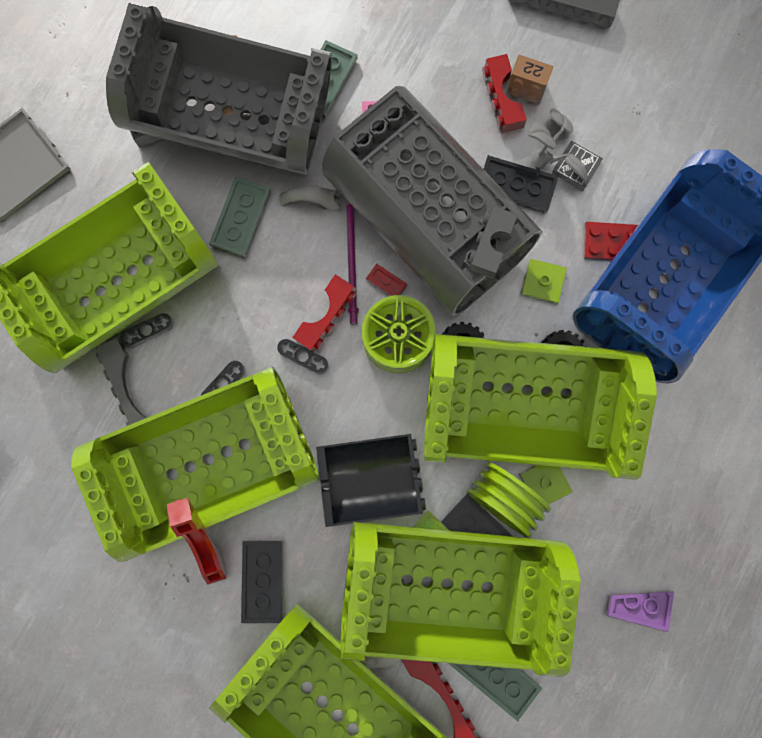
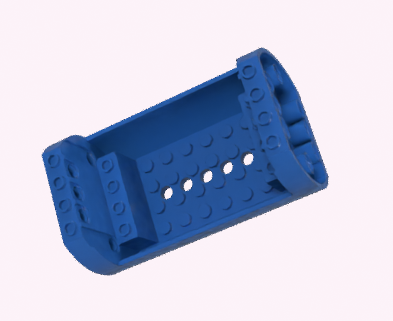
[573,149,762,384]

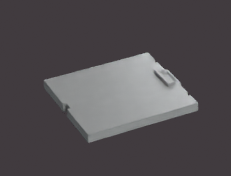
[0,108,71,223]

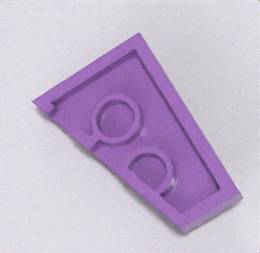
[607,591,674,632]

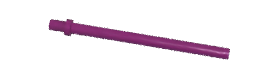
[346,204,359,325]

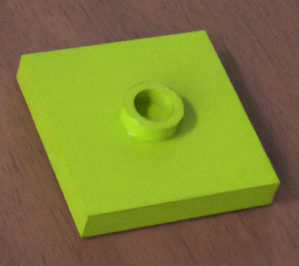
[521,259,567,304]
[519,465,573,504]

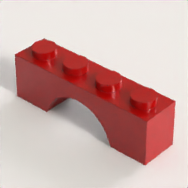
[482,54,527,133]
[292,274,356,352]

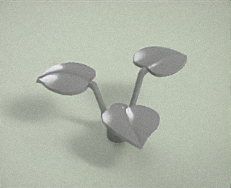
[528,108,587,184]

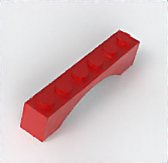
[167,498,227,585]
[401,659,481,738]

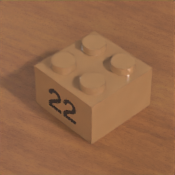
[506,54,554,103]

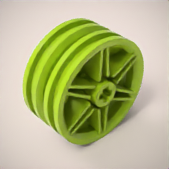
[362,295,436,374]
[466,462,551,538]

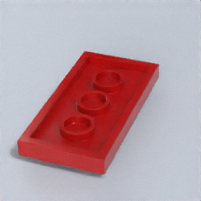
[584,221,638,260]

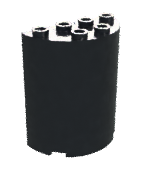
[316,434,426,527]

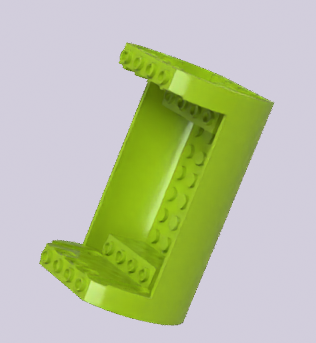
[0,161,220,373]
[424,334,657,480]
[71,366,320,562]
[340,522,581,677]
[209,603,448,738]

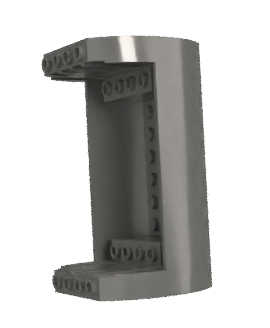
[106,1,332,175]
[322,86,543,316]

